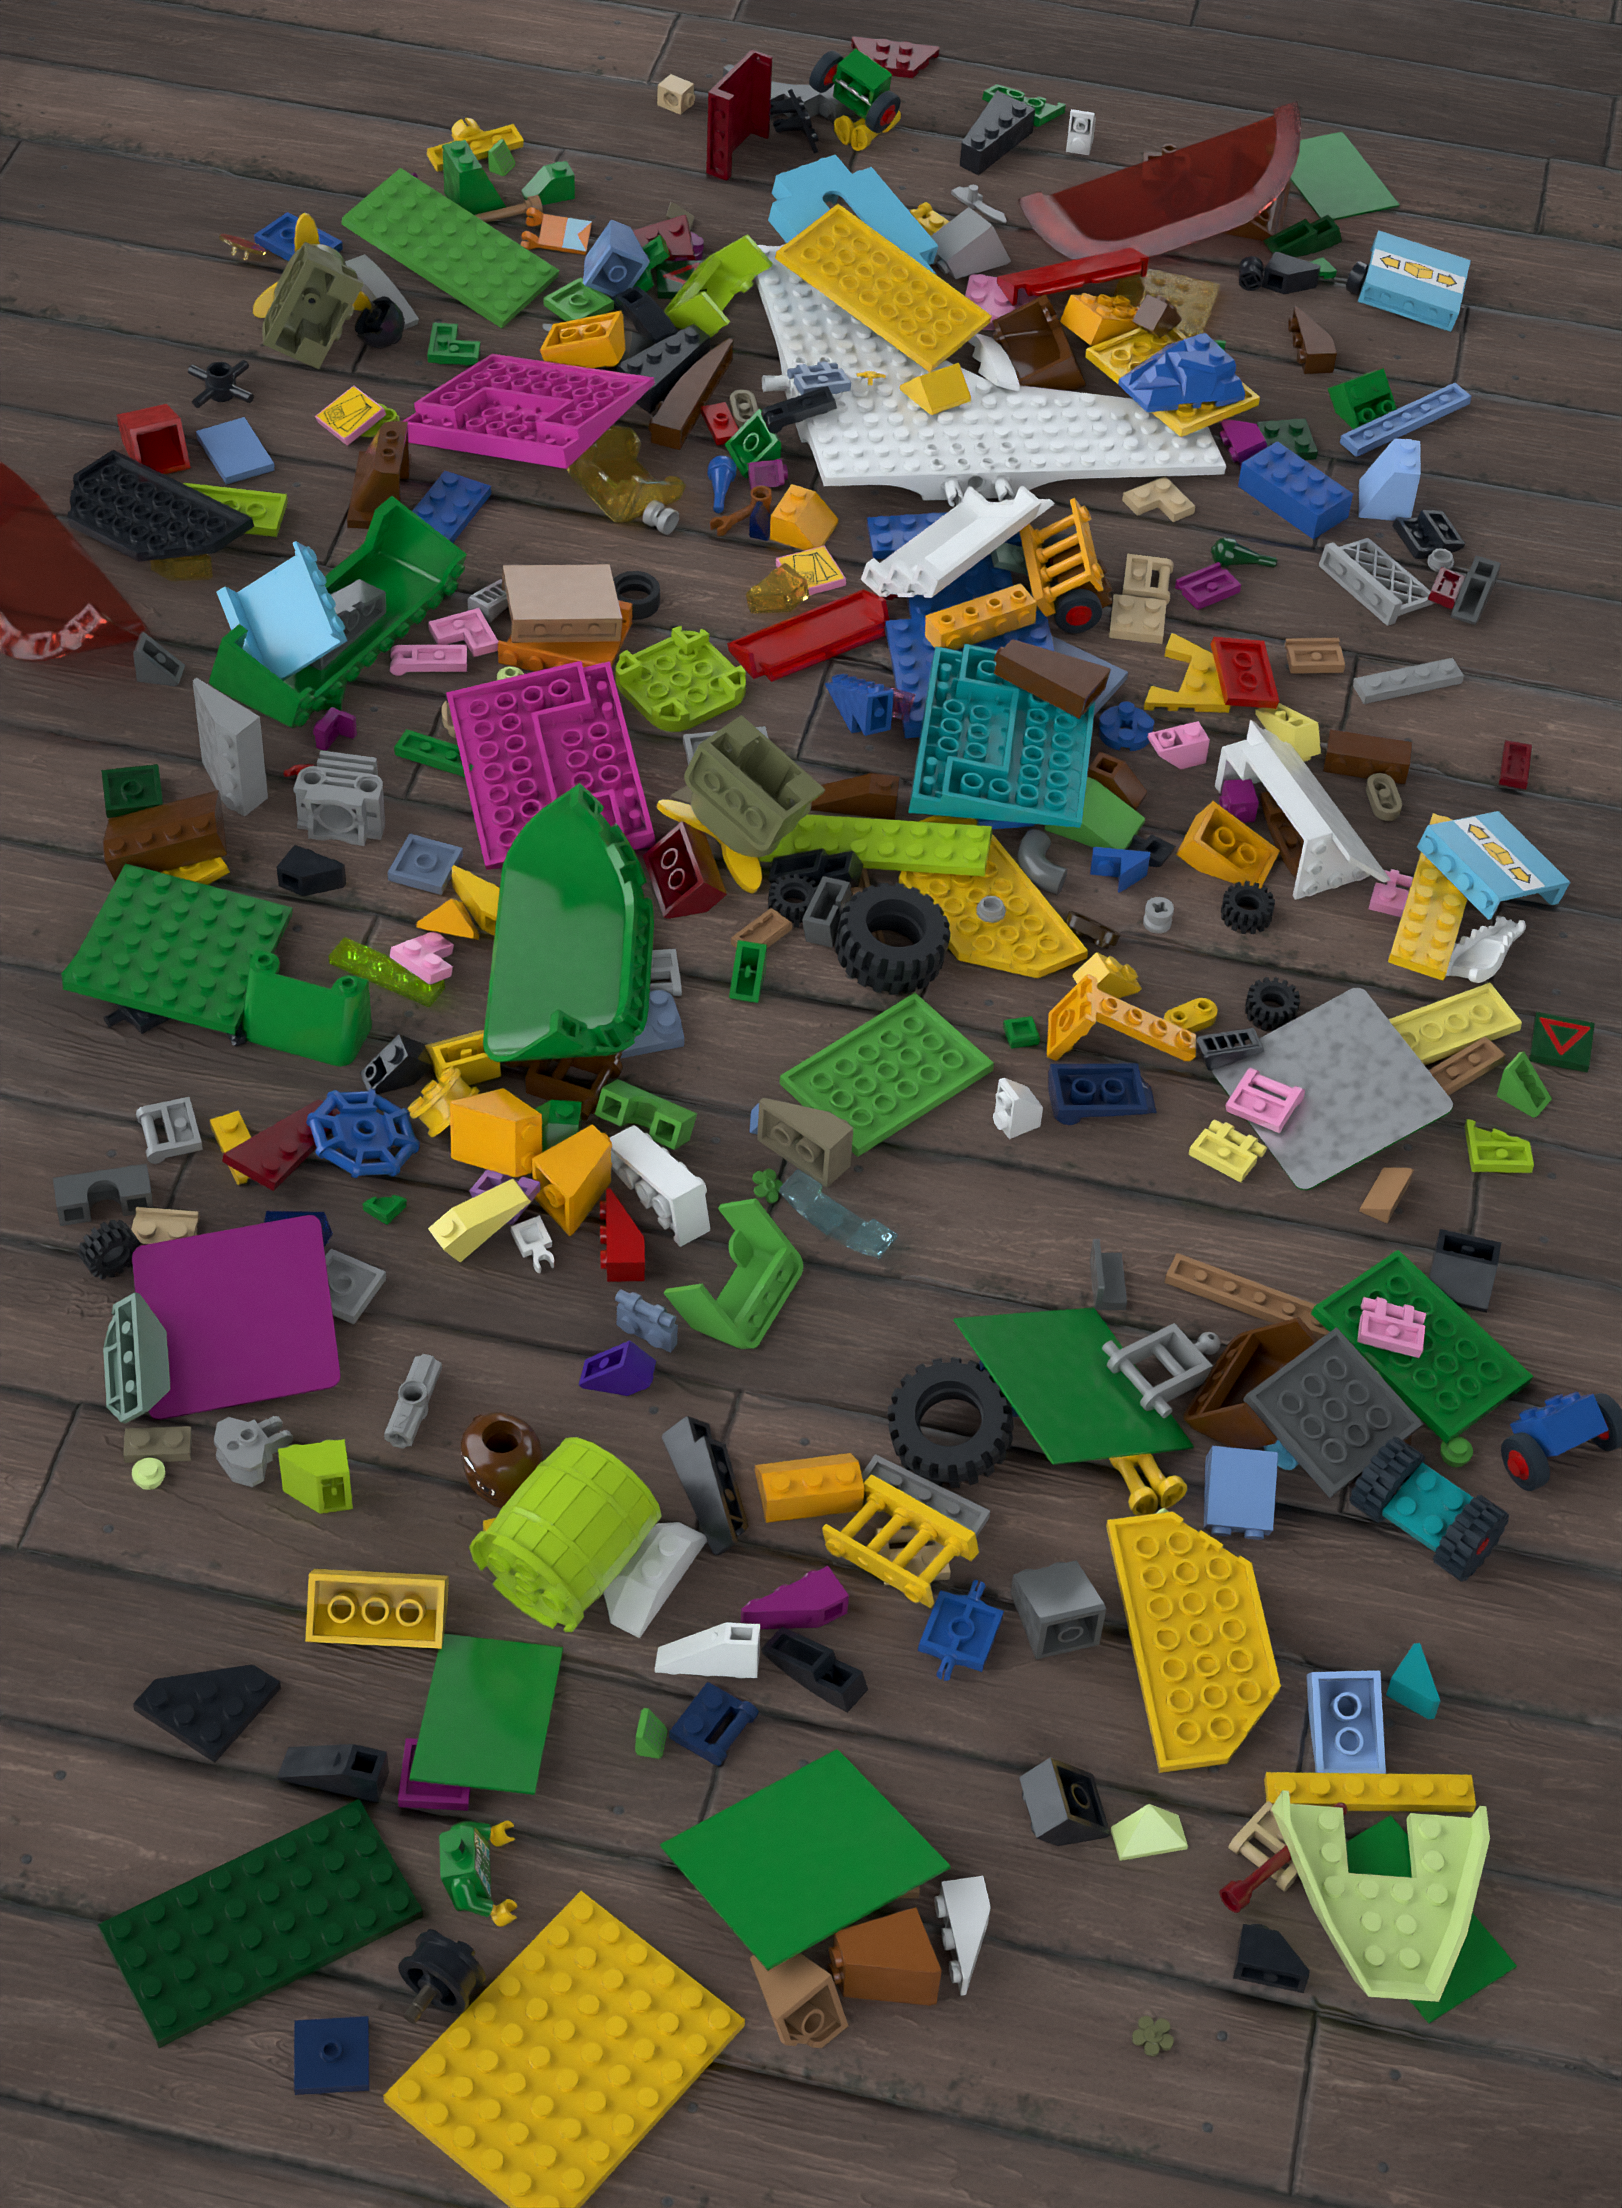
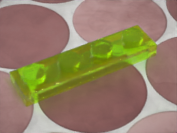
[329,937,445,1008]

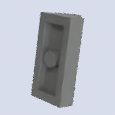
[1090,1239,1127,1310]

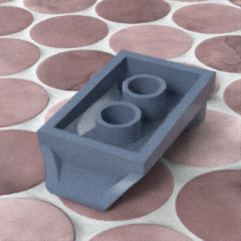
[621,990,684,1058]

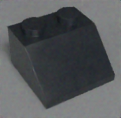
[1019,1757,1111,1846]

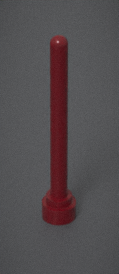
[1219,1802,1348,1913]

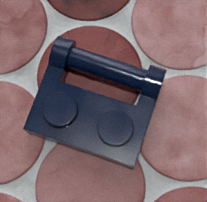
[669,1682,759,1766]

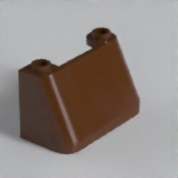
[992,294,1087,391]

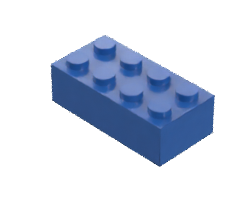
[1238,441,1353,539]

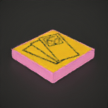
[315,386,386,446]
[776,545,846,599]

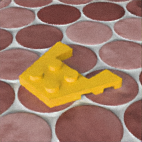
[1144,633,1231,713]

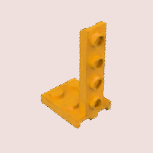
[1047,974,1196,1061]

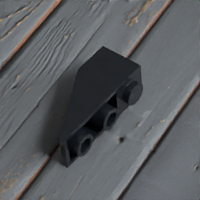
[277,1744,389,1803]

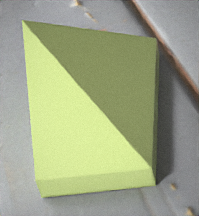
[1111,1804,1188,1861]

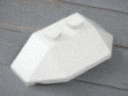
[603,1522,707,1638]

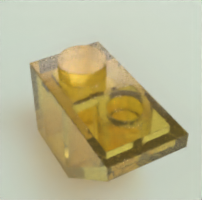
[150,554,213,582]
[746,563,810,614]

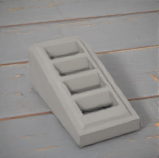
[468,579,508,623]

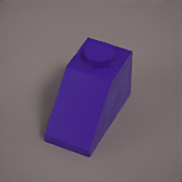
[579,1340,656,1396]

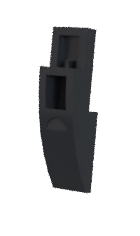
[611,286,678,344]

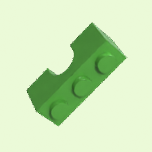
[595,1079,697,1150]

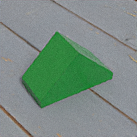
[729,940,767,1003]

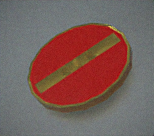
[219,234,267,261]

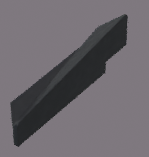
[662,1416,749,1555]

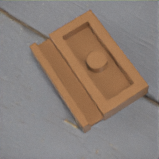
[1285,638,1345,673]

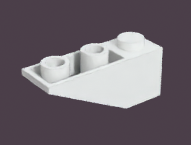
[655,1622,760,1678]
[935,1876,991,1996]

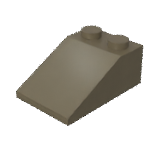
[757,1098,853,1188]

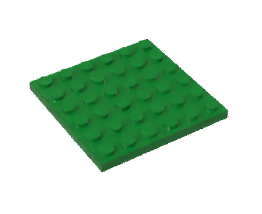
[62,863,293,1035]

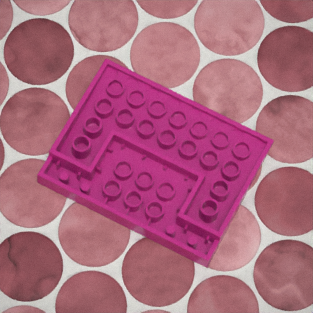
[403,354,655,469]
[446,661,656,870]

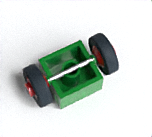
[809,49,901,133]

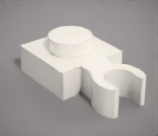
[511,1215,555,1273]

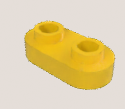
[1164,998,1218,1033]

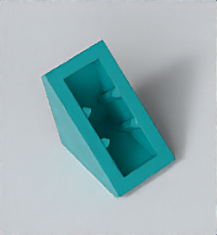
[1386,1643,1440,1719]

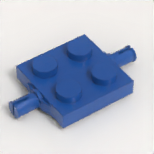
[918,1580,1004,1681]

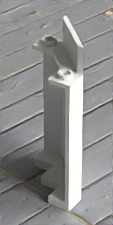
[861,485,1055,598]

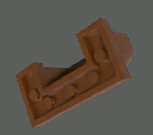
[347,421,412,529]

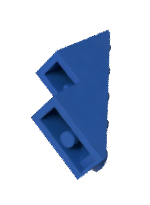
[825,674,894,736]

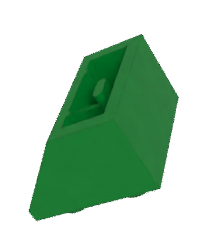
[1327,368,1397,430]

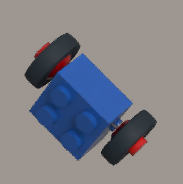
[1501,1392,1622,1491]

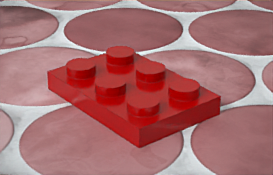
[1210,637,1280,709]

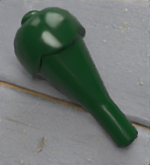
[1211,537,1278,568]

